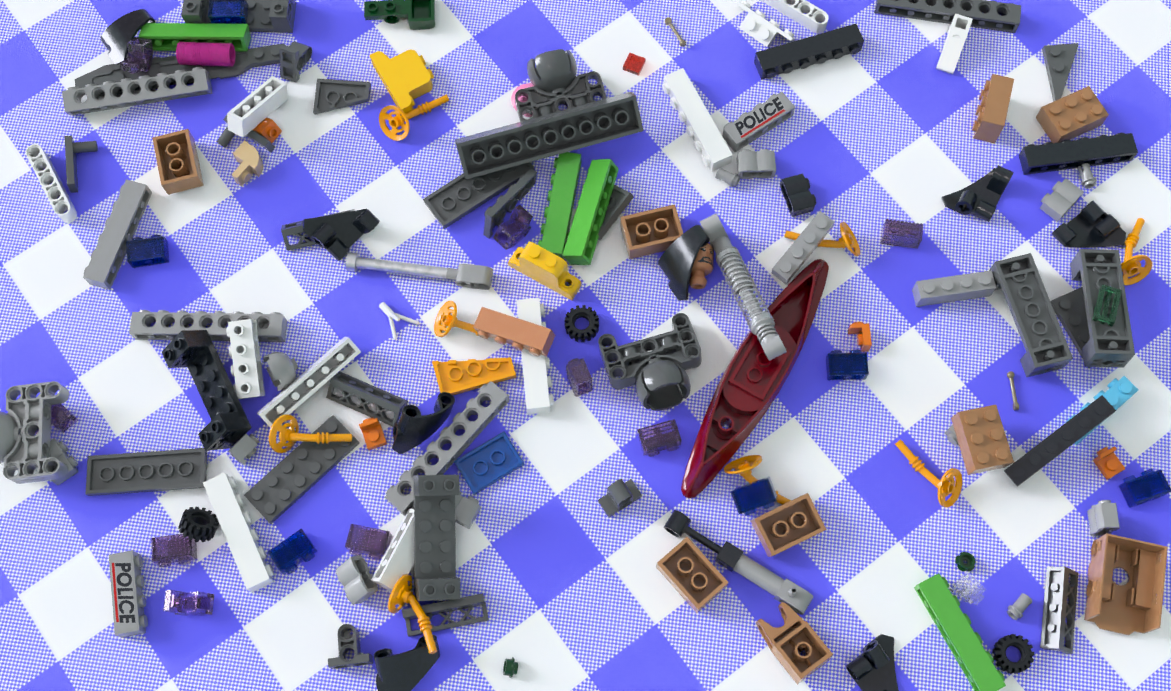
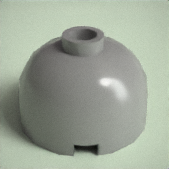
[263,352,298,391]

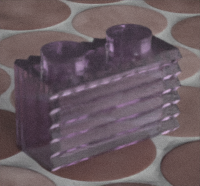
[880,218,923,249]
[566,358,593,397]
[637,419,682,457]
[345,524,392,560]
[151,534,197,567]

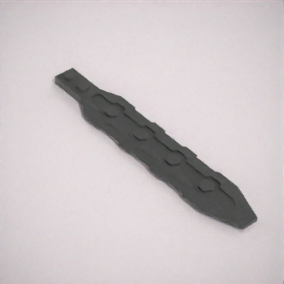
[75,43,285,96]

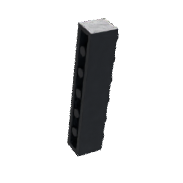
[754,24,864,80]
[1019,133,1138,175]
[1004,395,1116,487]

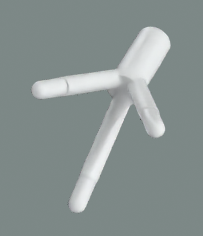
[379,302,419,340]

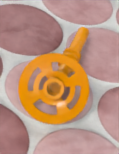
[379,94,449,141]
[1121,218,1152,285]
[784,222,860,256]
[434,301,478,337]
[269,414,352,453]
[895,439,962,508]
[724,455,791,505]
[388,574,437,654]

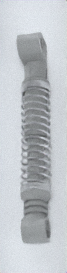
[700,213,787,361]

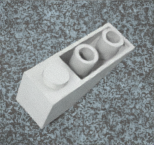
[936,14,973,74]

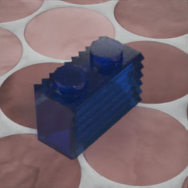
[208,0,249,24]
[126,234,169,268]
[826,350,869,380]
[1119,468,1171,508]
[730,476,778,516]
[268,529,318,574]

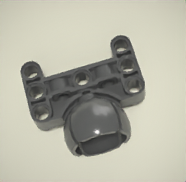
[515,49,607,122]
[598,313,702,411]

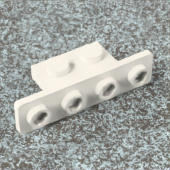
[735,0,796,48]

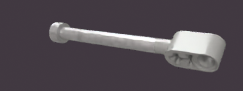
[346,252,493,290]

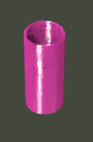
[176,42,235,67]

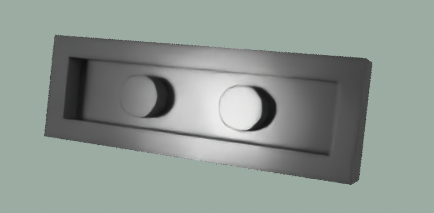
[216,115,275,153]
[64,136,98,193]

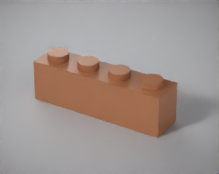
[473,307,556,357]

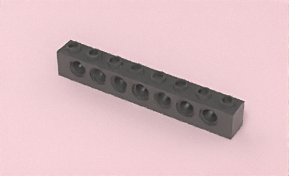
[874,0,1021,33]

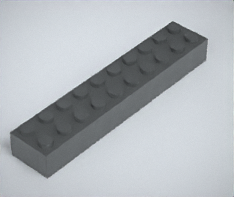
[455,92,644,179]

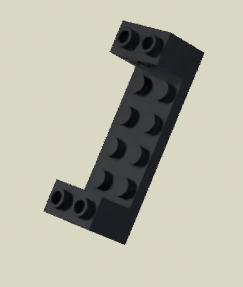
[162,330,252,451]

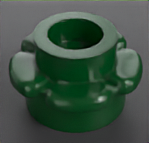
[955,552,976,572]
[503,657,518,678]

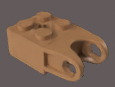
[756,602,833,685]

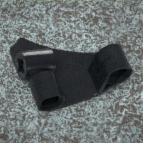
[100,9,155,65]
[941,165,1014,222]
[1052,201,1126,248]
[303,208,380,261]
[658,225,710,301]
[392,392,455,454]
[846,634,899,691]
[374,635,440,691]

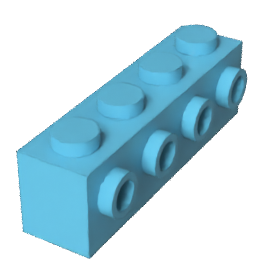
[1066,376,1139,445]

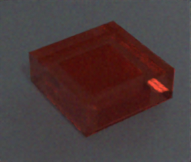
[623,53,646,76]

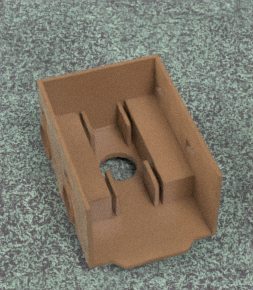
[1084,533,1168,635]

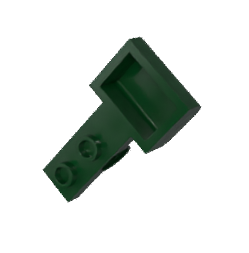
[364,0,435,30]

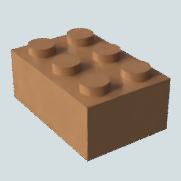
[972,74,1014,144]
[1036,86,1109,143]
[152,129,204,195]
[620,204,683,259]
[951,405,1014,475]
[750,493,827,557]
[656,537,729,613]

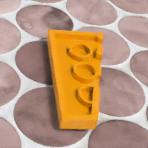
[432,357,516,395]

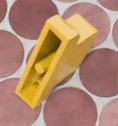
[369,50,434,115]
[508,242,582,301]

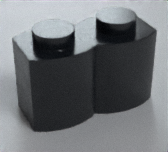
[780,173,816,217]

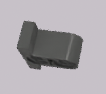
[279,41,312,82]
[598,479,642,518]
[328,624,373,669]

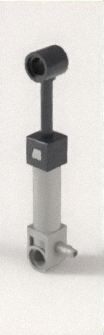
[664,510,813,615]

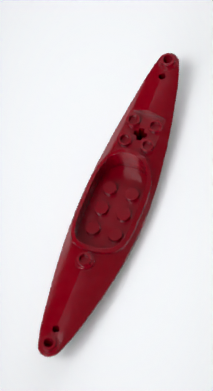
[681,259,829,499]

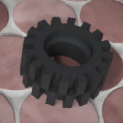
[565,305,599,342]
[178,507,219,542]
[992,634,1035,674]

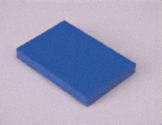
[454,431,525,495]

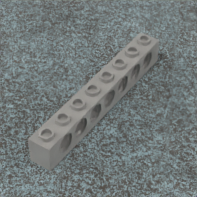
[62,67,212,116]
[129,310,287,342]
[385,381,510,516]

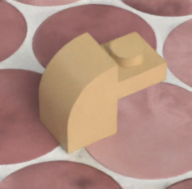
[231,140,263,186]

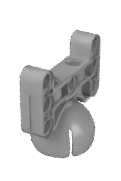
[0,381,70,484]

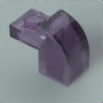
[120,37,153,74]
[493,205,533,250]
[35,404,78,434]
[163,590,214,616]

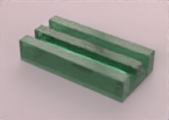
[1092,284,1122,327]

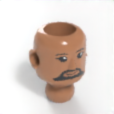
[689,243,714,289]

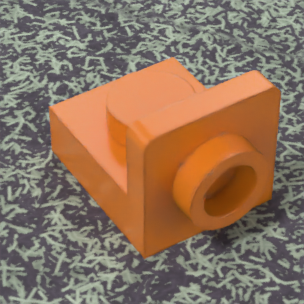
[253,118,282,143]
[848,322,872,352]
[359,418,387,451]
[1093,446,1125,480]

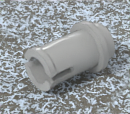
[1077,163,1097,189]
[715,168,740,187]
[1007,593,1032,620]

